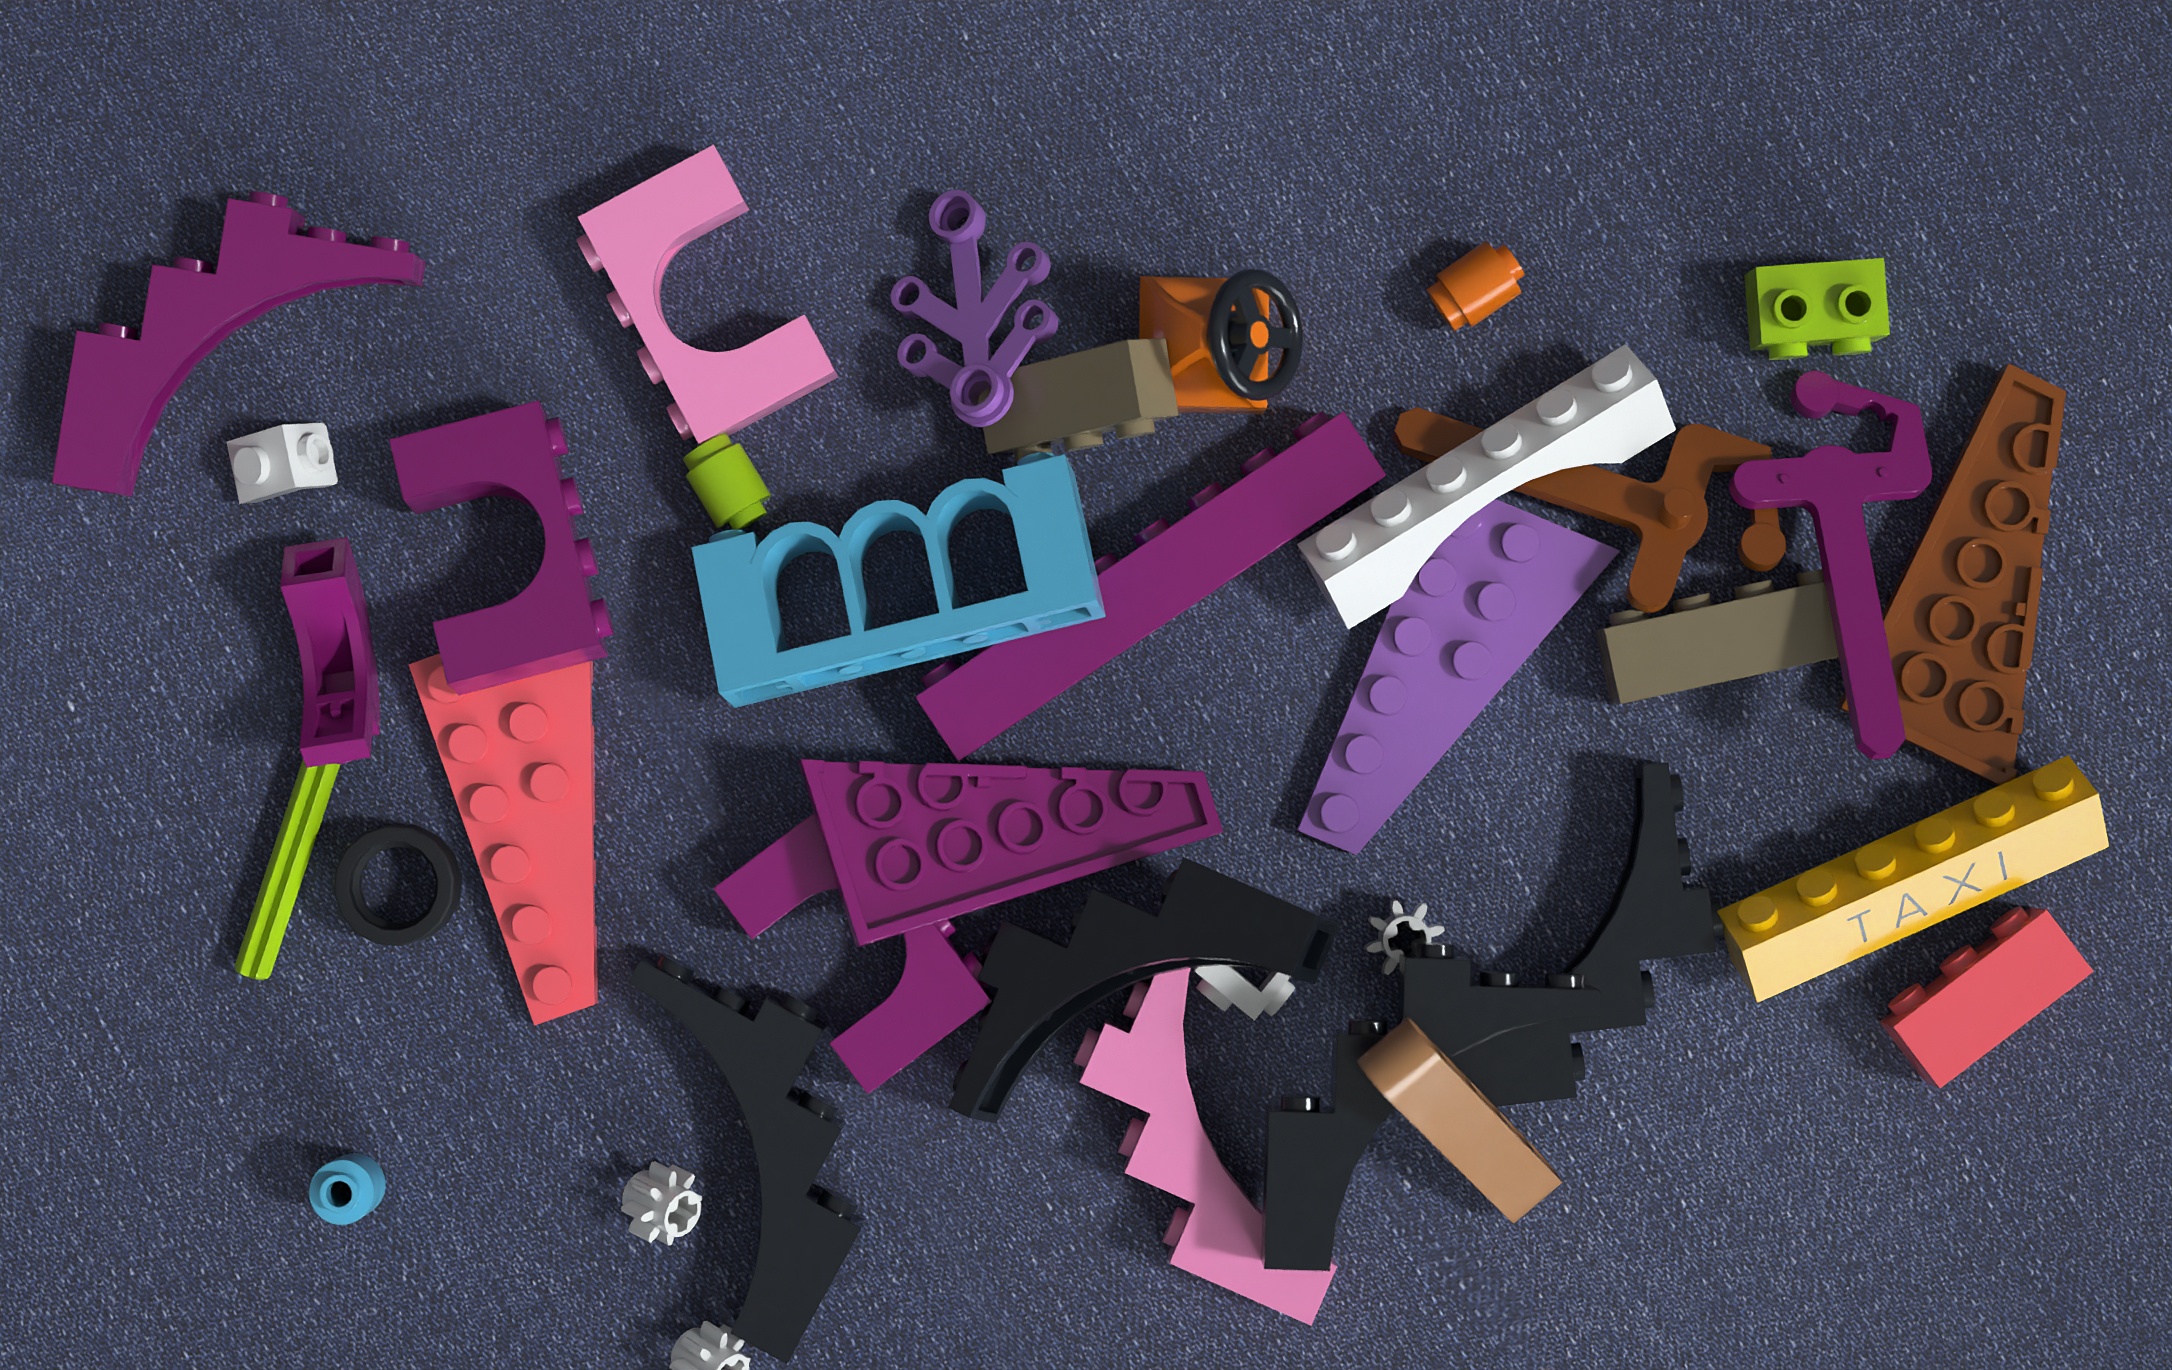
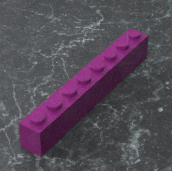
[916,410,1386,761]

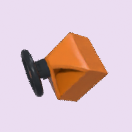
[1138,269,1303,415]

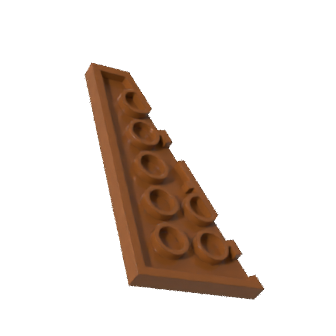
[1837,363,2066,786]

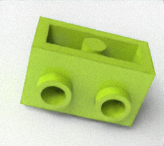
[1744,258,1890,360]

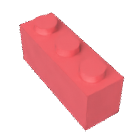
[1880,906,2094,1088]

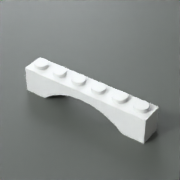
[1297,344,1676,629]

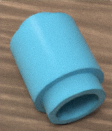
[309,1153,386,1225]

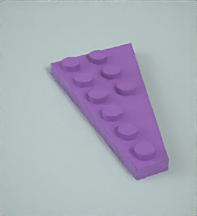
[1296,499,1620,855]

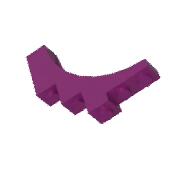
[52,191,426,497]

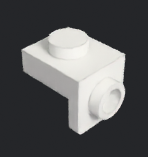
[227,423,338,504]
[1193,965,1295,1021]

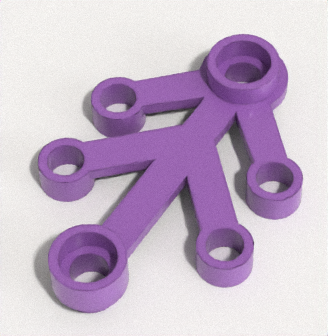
[890,190,1058,427]

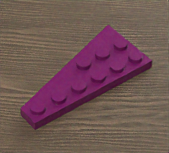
[798,759,1223,948]

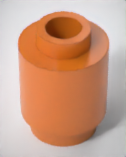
[1426,241,1525,332]

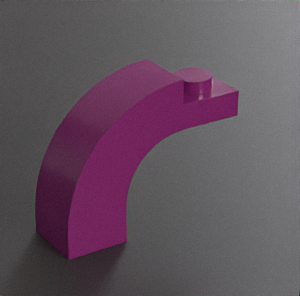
[280,537,380,768]

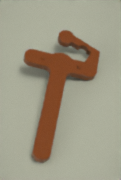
[1393,407,1786,613]

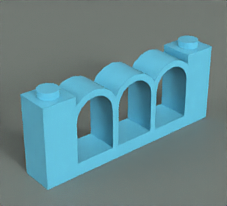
[691,452,1106,708]

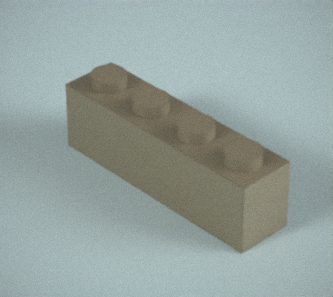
[1595,569,1839,705]

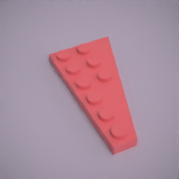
[408,653,598,1026]

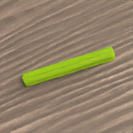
[235,760,340,980]

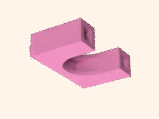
[576,144,838,445]

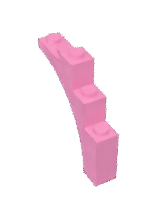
[1073,968,1337,1326]

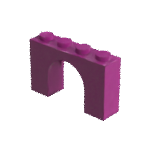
[389,400,614,696]
[713,813,993,1094]

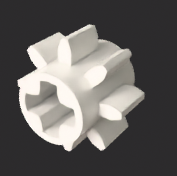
[1365,899,1445,975]
[621,1161,702,1246]
[669,1321,750,1370]

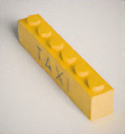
[1717,755,2109,1003]

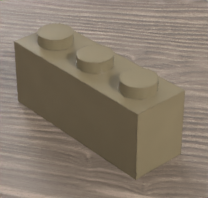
[978,339,1179,463]

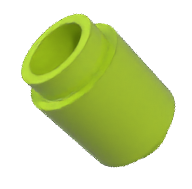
[683,433,772,530]

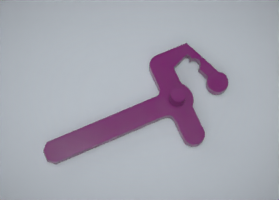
[1729,371,1932,759]

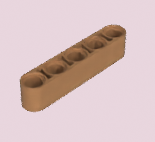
[1357,1017,1563,1223]

